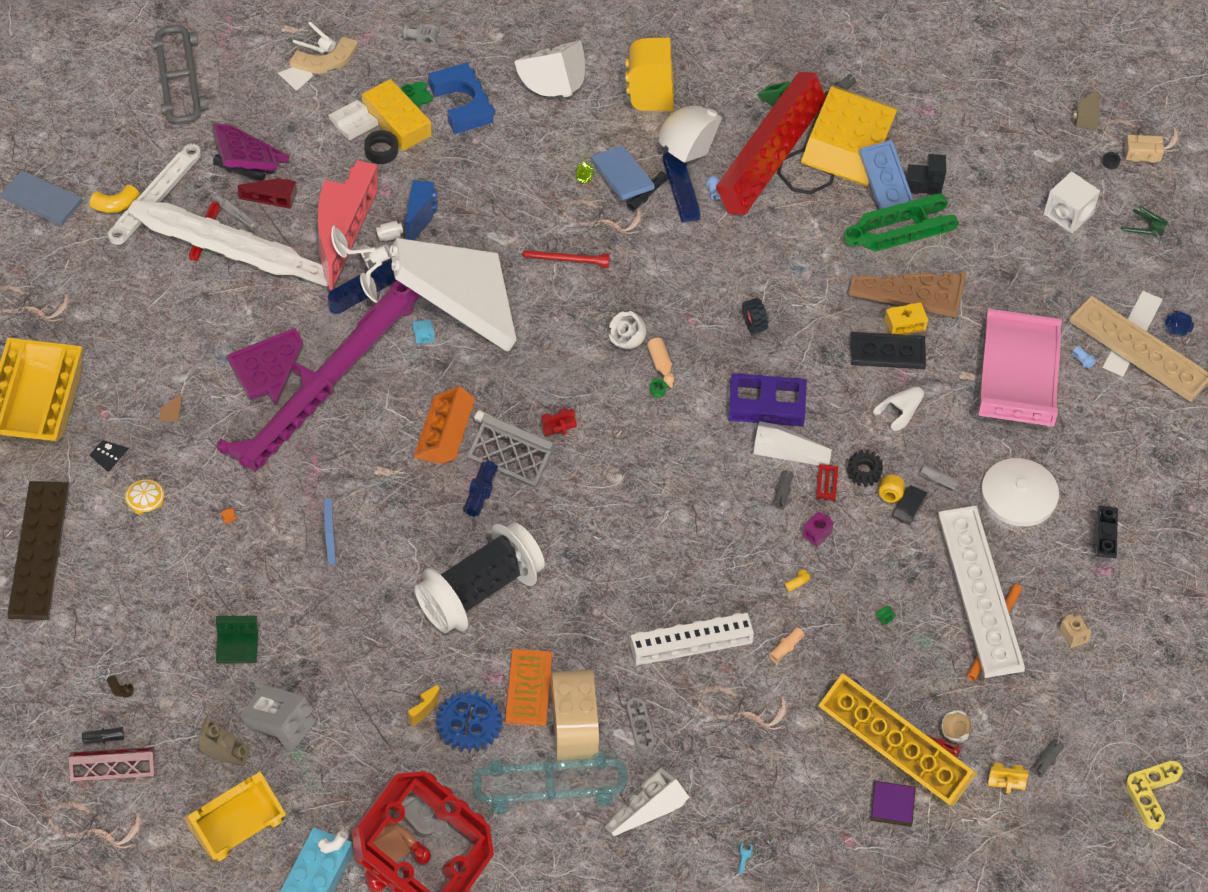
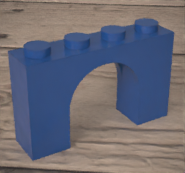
[428,62,495,134]

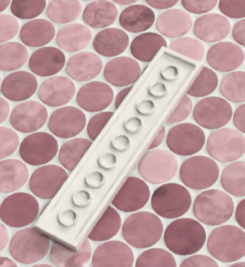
[938,506,1025,678]

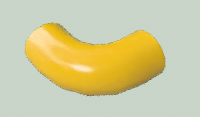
[89,185,140,213]

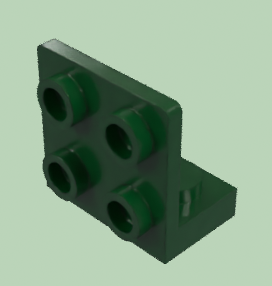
[216,616,259,663]

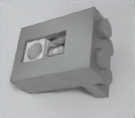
[240,685,316,752]

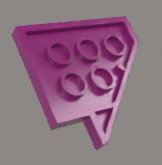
[212,123,289,171]
[226,328,304,405]

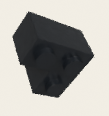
[906,154,946,194]

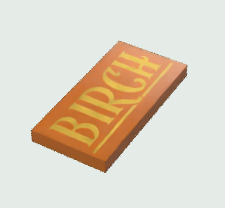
[505,649,553,726]

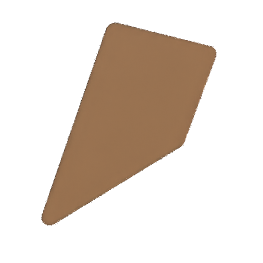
[159,395,182,422]

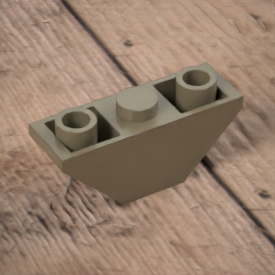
[199,717,250,766]

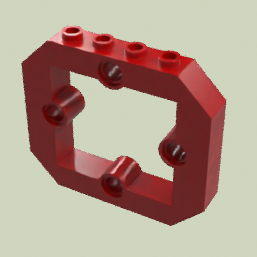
[351,771,494,892]

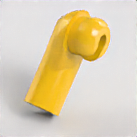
[785,569,810,592]

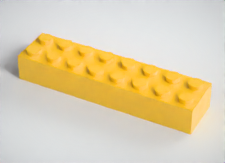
[818,673,978,807]

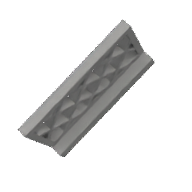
[467,414,556,487]

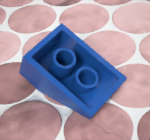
[406,180,438,241]

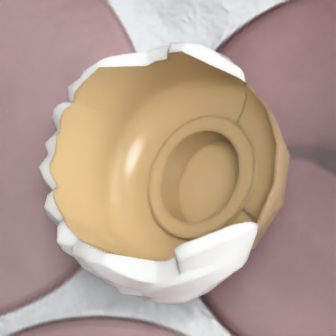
[941,710,973,744]

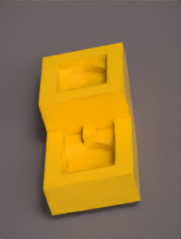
[408,685,440,727]

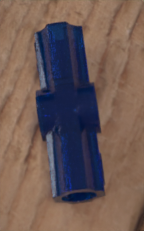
[464,460,498,517]

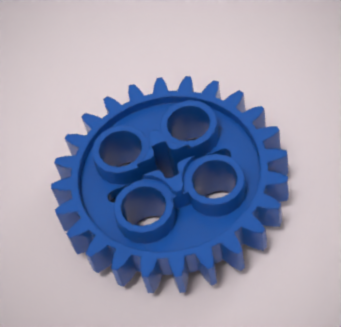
[436,690,503,753]

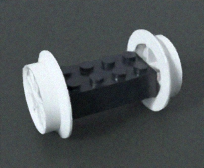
[415,522,545,633]

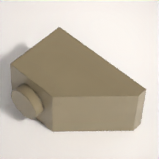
[1072,91,1099,129]

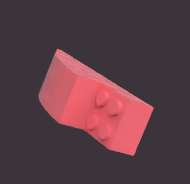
[318,160,378,290]

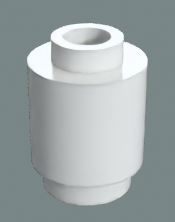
[376,221,404,242]

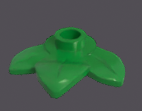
[400,81,433,109]

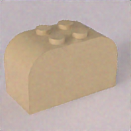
[550,669,599,761]

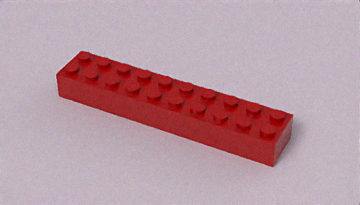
[716,72,826,215]

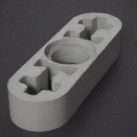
[627,697,655,754]

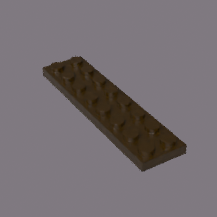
[7,481,69,620]

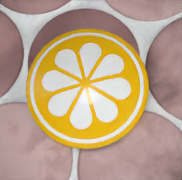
[125,479,164,514]

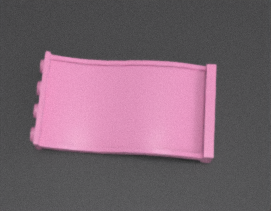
[978,309,1062,426]

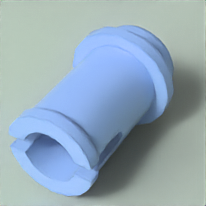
[706,176,721,200]
[1072,346,1096,369]

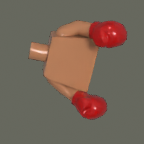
[363,824,432,892]

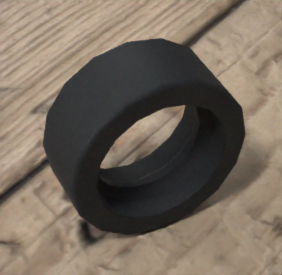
[364,130,398,164]

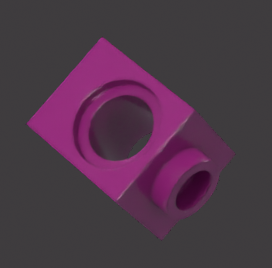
[802,511,834,547]

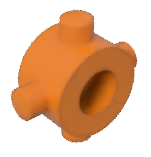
[220,508,237,523]

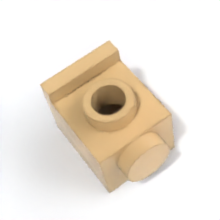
[1060,614,1092,648]

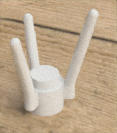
[293,22,336,54]

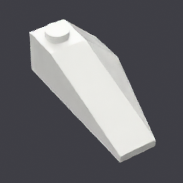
[753,421,832,465]
[605,768,690,836]

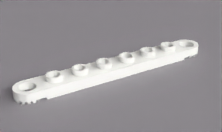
[108,143,201,245]

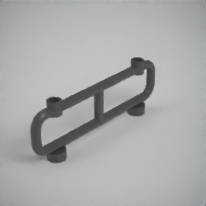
[151,25,208,124]

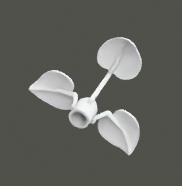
[331,225,391,303]

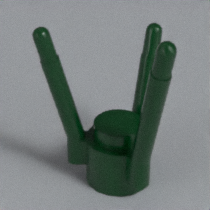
[1121,206,1168,236]

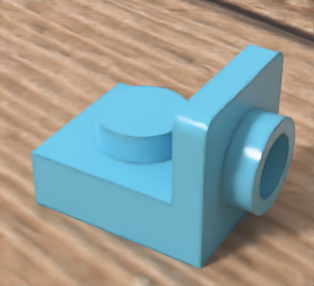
[412,319,434,344]

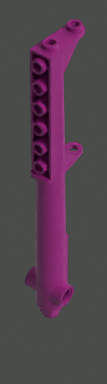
[216,280,421,472]

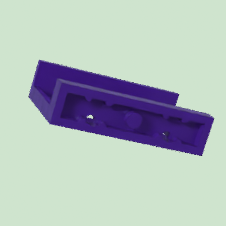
[728,373,807,427]

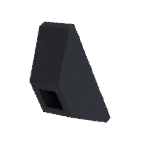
[1093,505,1118,559]

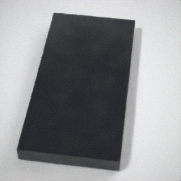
[851,332,926,369]

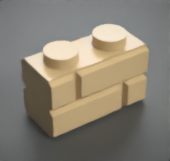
[1124,135,1164,163]

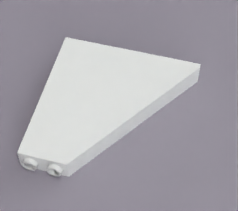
[389,238,516,351]

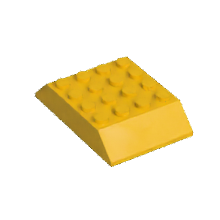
[801,85,899,187]
[0,338,83,441]

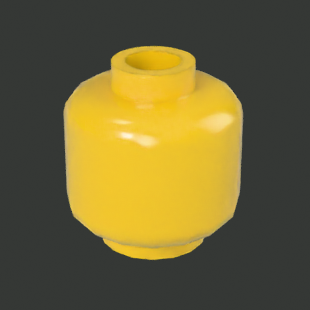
[879,474,905,503]

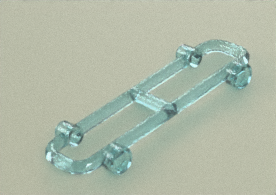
[473,752,627,814]

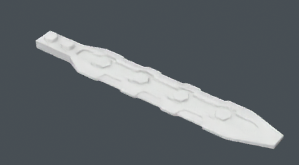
[128,200,328,287]

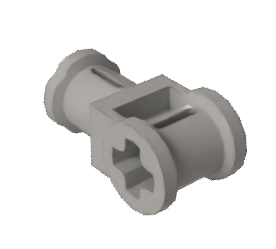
[403,23,439,46]

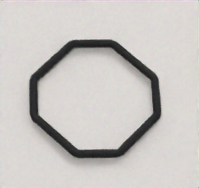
[777,148,834,195]

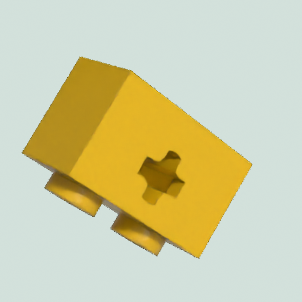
[884,302,928,335]

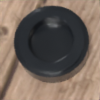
[1102,152,1121,169]

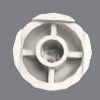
[609,311,647,349]

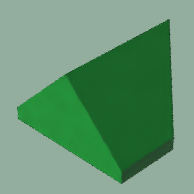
[757,81,790,107]

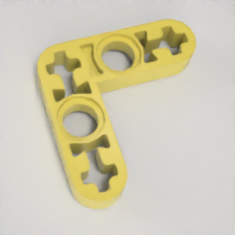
[1125,761,1183,830]

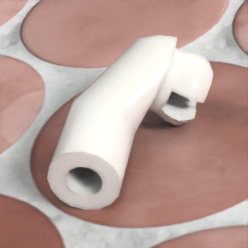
[318,831,348,854]

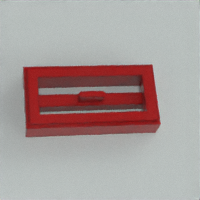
[816,464,838,502]

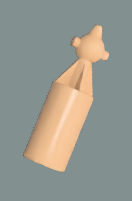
[647,338,674,388]

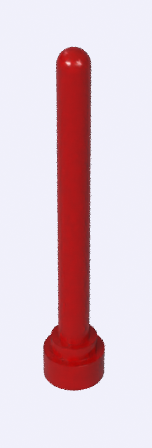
[522,250,610,268]

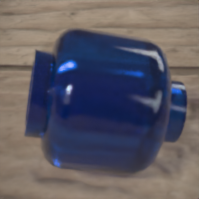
[1165,310,1194,337]

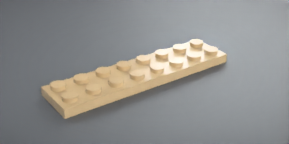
[1069,296,1208,402]

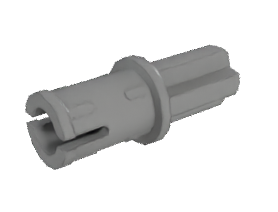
[920,464,959,490]

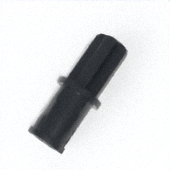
[82,727,124,744]

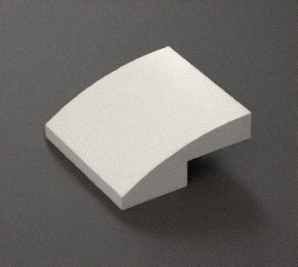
[328,100,379,140]

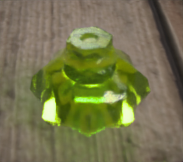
[575,162,594,184]

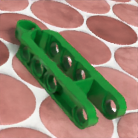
[844,193,959,252]

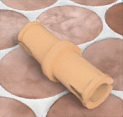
[769,627,805,663]

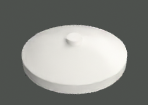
[981,458,1059,526]

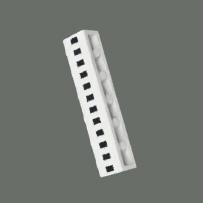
[630,613,754,666]

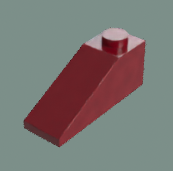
[237,178,297,209]

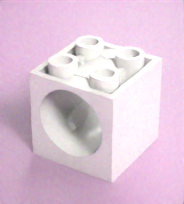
[1044,171,1100,233]

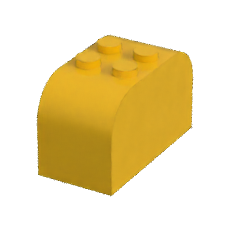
[626,37,674,111]

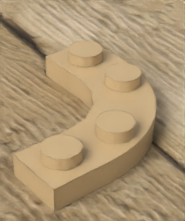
[289,36,358,74]

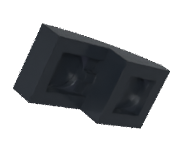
[892,485,928,525]

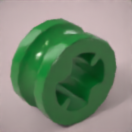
[650,379,667,398]
[876,606,896,625]

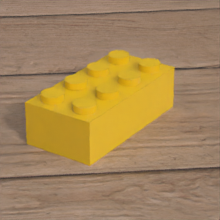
[362,79,432,151]

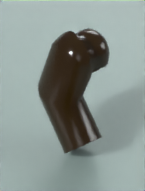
[106,676,134,698]

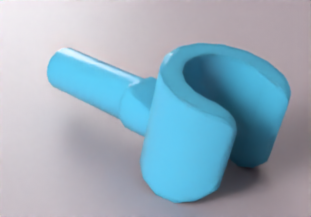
[738,842,753,874]

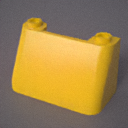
[183,772,286,862]

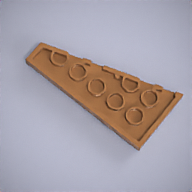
[849,271,967,318]

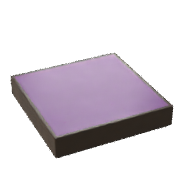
[870,781,916,827]

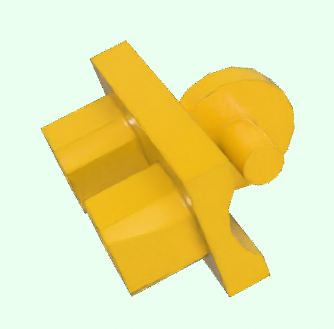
[988,762,1028,794]

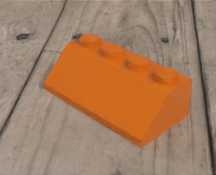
[414,386,475,464]

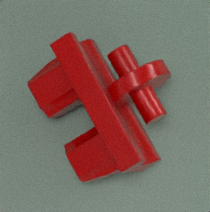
[541,408,577,437]

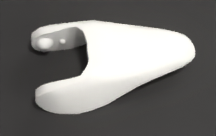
[873,386,924,431]

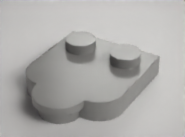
[402,794,450,839]

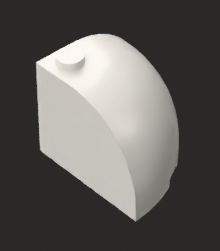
[515,40,585,97]
[658,106,722,162]

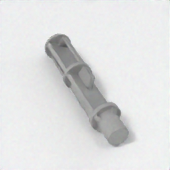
[215,194,258,231]

